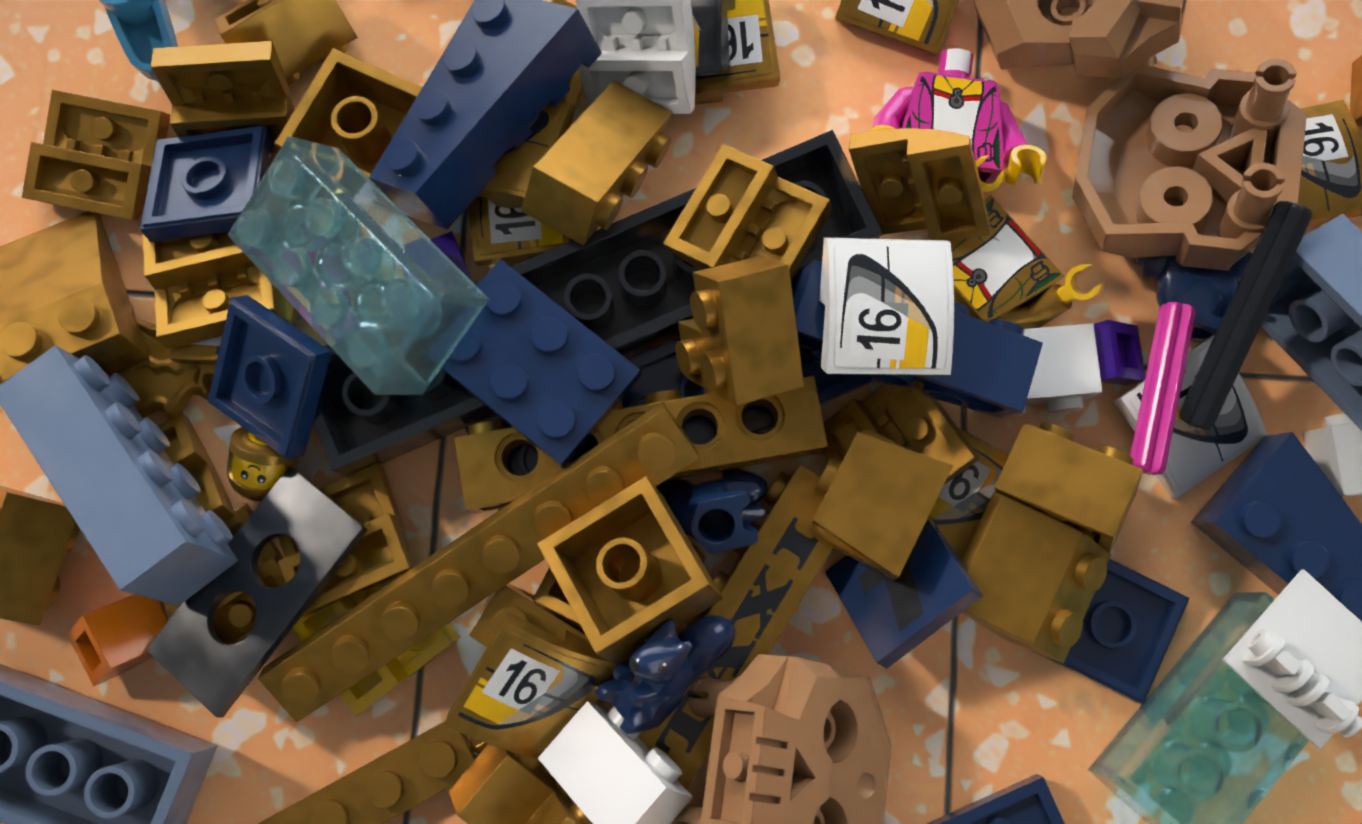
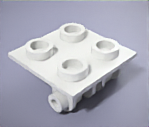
[1222,569,1362,749]

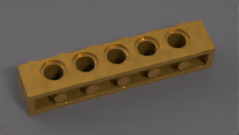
[454,376,828,513]

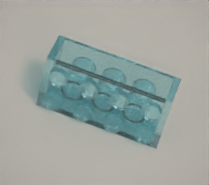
[228,136,489,395]
[1088,592,1309,824]

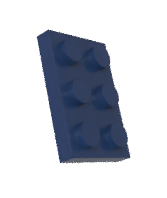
[420,259,641,468]

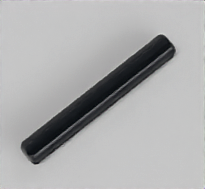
[1179,200,1312,430]

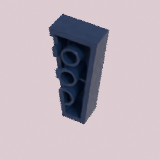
[369,0,602,230]
[791,259,1043,418]
[1191,432,1362,622]

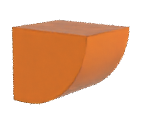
[67,594,168,686]

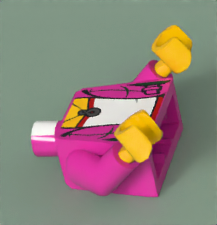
[870,48,1046,185]

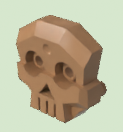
[973,0,1187,78]
[1072,59,1307,271]
[674,654,892,824]

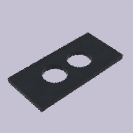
[146,466,368,718]

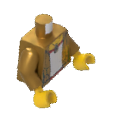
[927,155,1104,329]

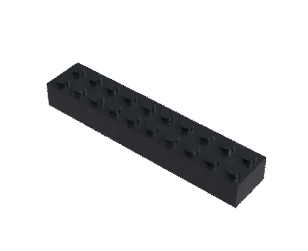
[313,129,882,476]

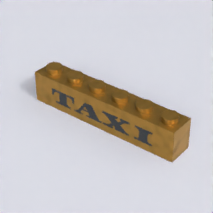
[638,464,833,790]

